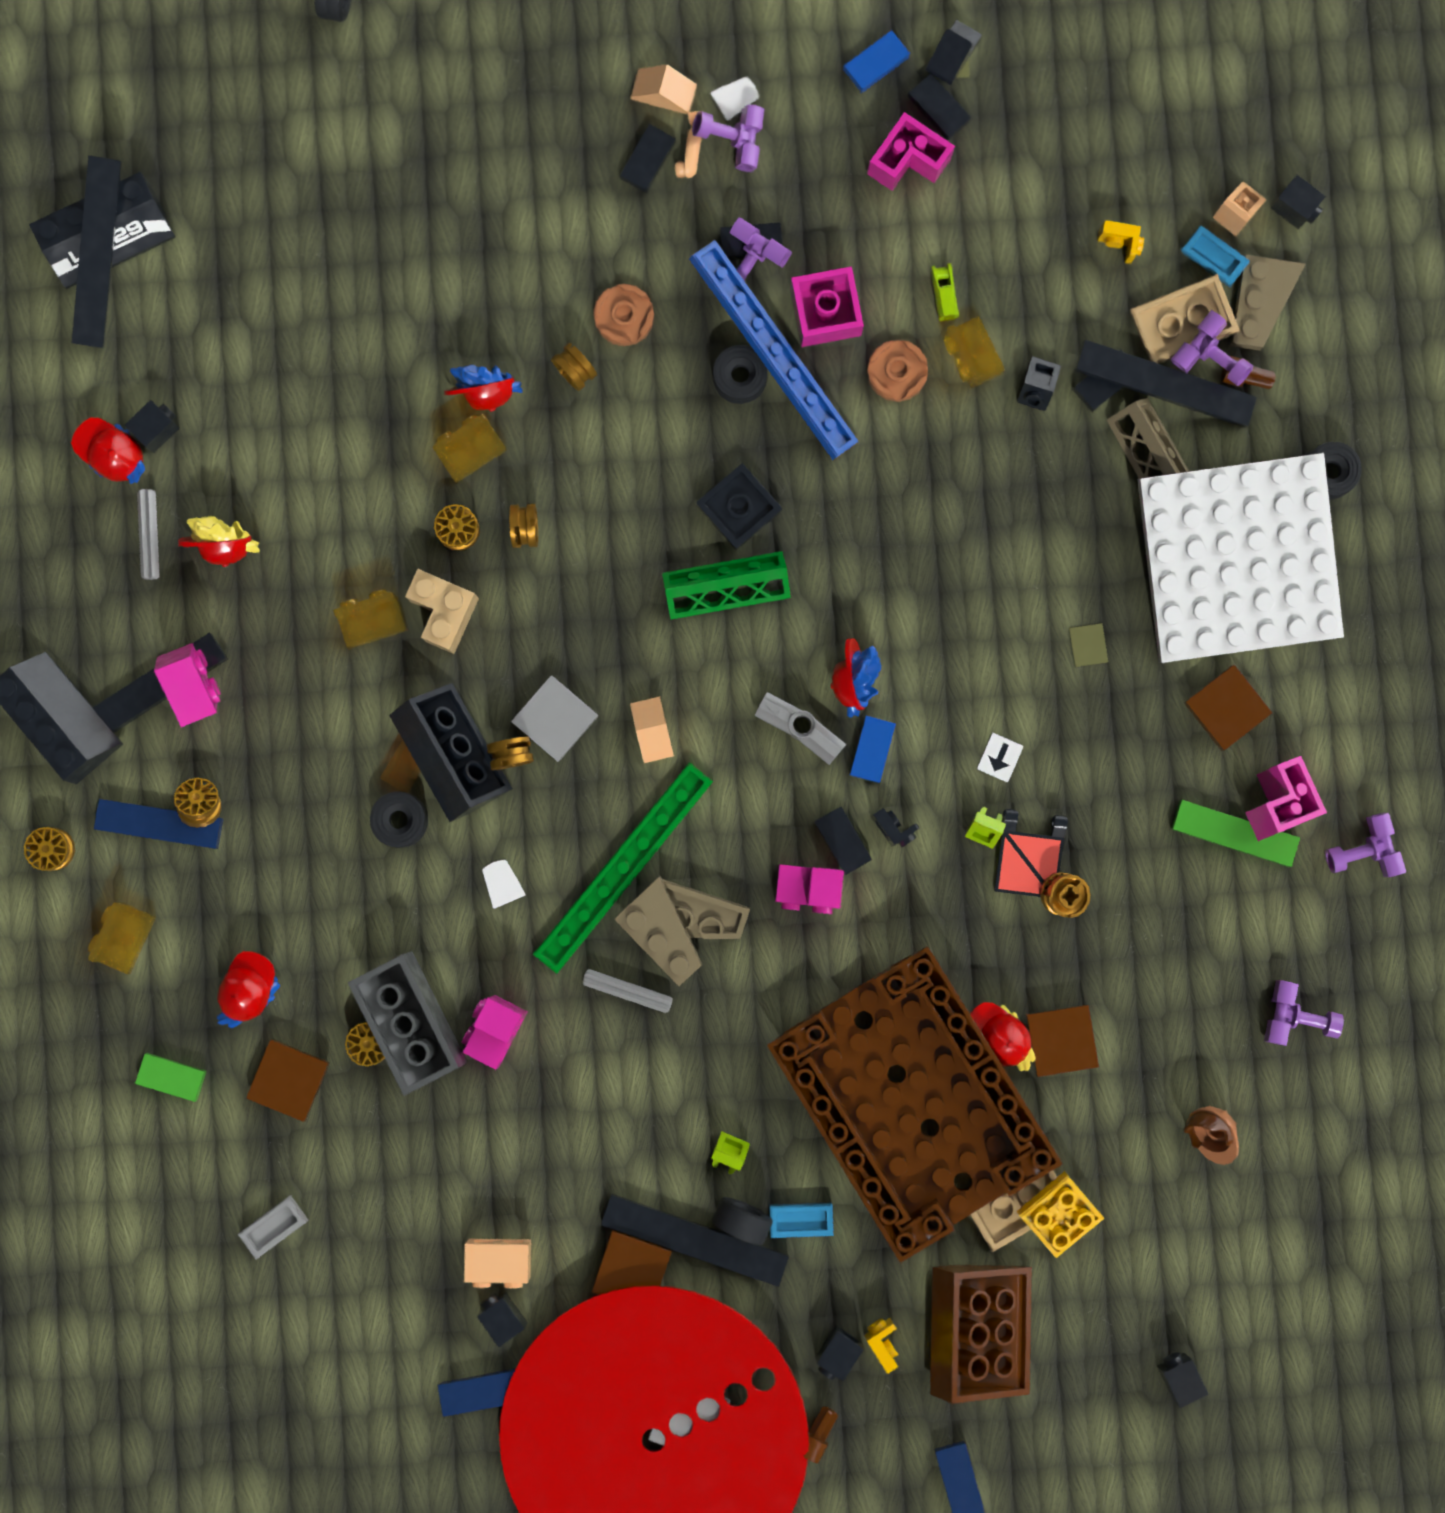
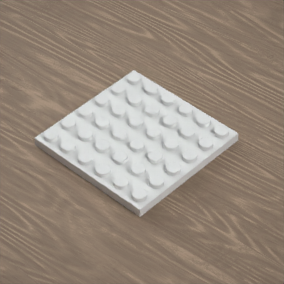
[1138,453,1344,663]

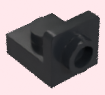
[1017,356,1061,411]
[871,808,919,848]

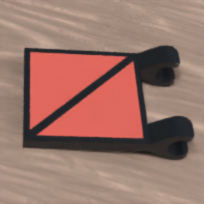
[994,809,1068,897]

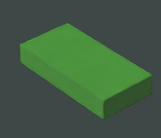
[135,1053,207,1102]

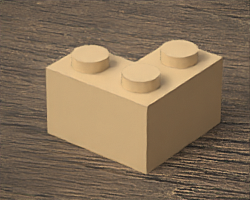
[405,569,479,654]

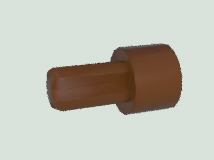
[1221,355,1276,389]
[803,1406,838,1463]

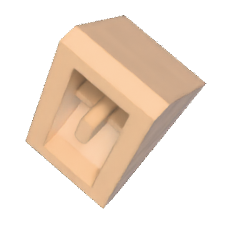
[631,64,697,115]
[1213,181,1266,236]
[630,697,674,763]

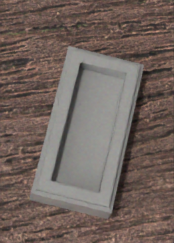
[238,1195,309,1259]

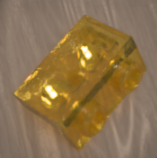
[944,316,1005,388]
[432,414,507,483]
[333,589,407,649]
[88,902,156,974]

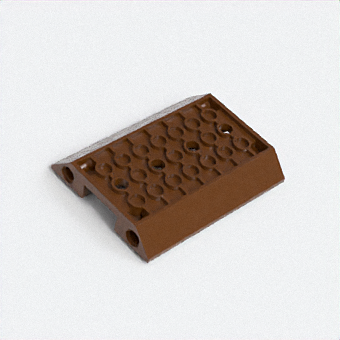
[767,946,1063,1263]

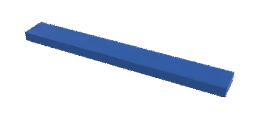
[689,240,858,460]

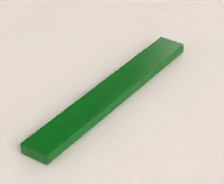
[533,762,713,974]

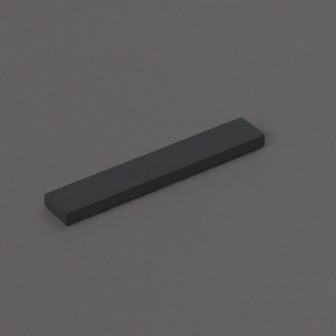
[71,155,122,348]
[1074,340,1257,428]
[93,632,228,733]
[601,1194,789,1287]

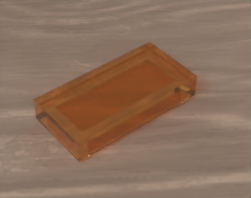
[380,740,438,793]

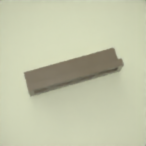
[1107,398,1189,479]

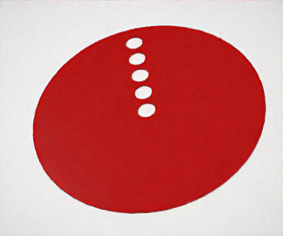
[499,1286,809,1513]

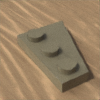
[1230,255,1306,351]
[614,875,702,986]
[662,879,750,939]

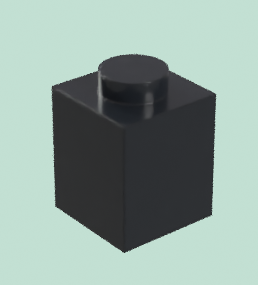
[1271,175,1326,230]
[124,400,180,453]
[477,1292,528,1348]
[815,1325,864,1381]
[1157,1352,1209,1408]

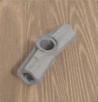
[755,692,846,765]

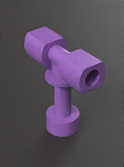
[692,105,764,172]
[730,217,792,280]
[1171,310,1253,386]
[1325,813,1406,877]
[1264,980,1344,1046]

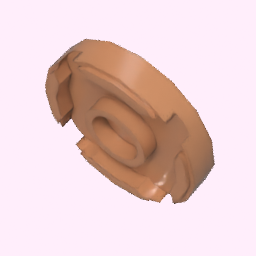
[593,284,654,346]
[867,340,928,402]

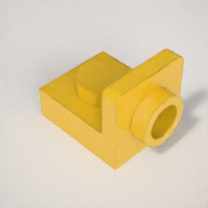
[1098,220,1144,264]
[864,1318,898,1374]

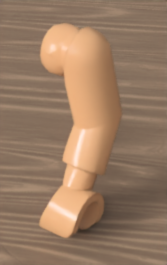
[675,111,702,178]

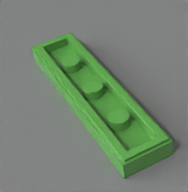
[1171,800,1300,867]

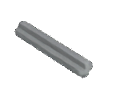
[137,489,159,580]
[583,969,673,1013]

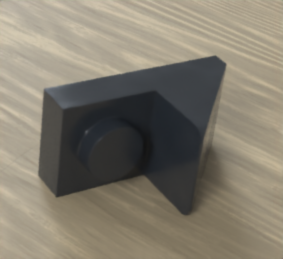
[925,20,982,85]

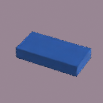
[843,30,910,93]
[850,716,896,783]

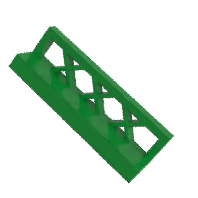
[662,551,791,620]

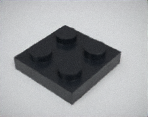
[696,463,782,550]

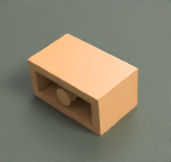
[464,1239,531,1288]

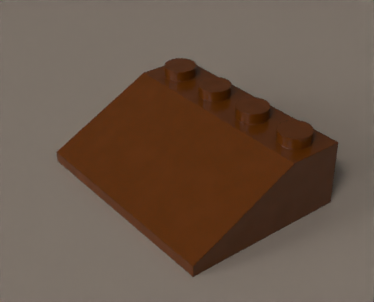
[930,1265,1032,1404]

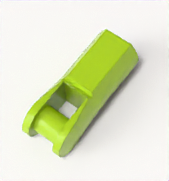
[931,263,959,321]

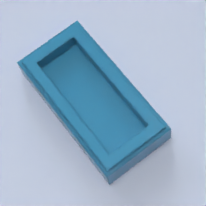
[1181,225,1250,287]
[770,1203,834,1238]

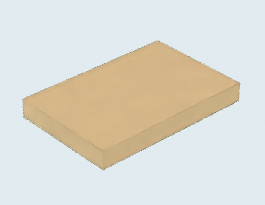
[1130,274,1240,364]
[971,1171,1057,1252]

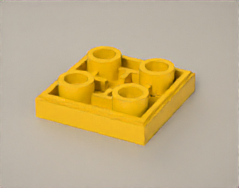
[1016,1171,1104,1258]

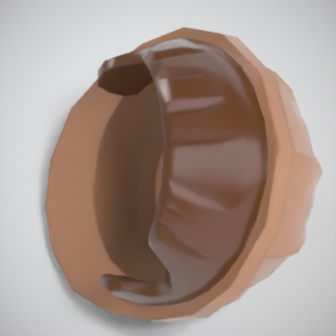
[1183,1106,1239,1165]

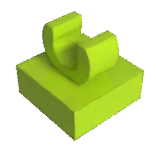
[965,807,1006,849]
[711,1131,750,1174]

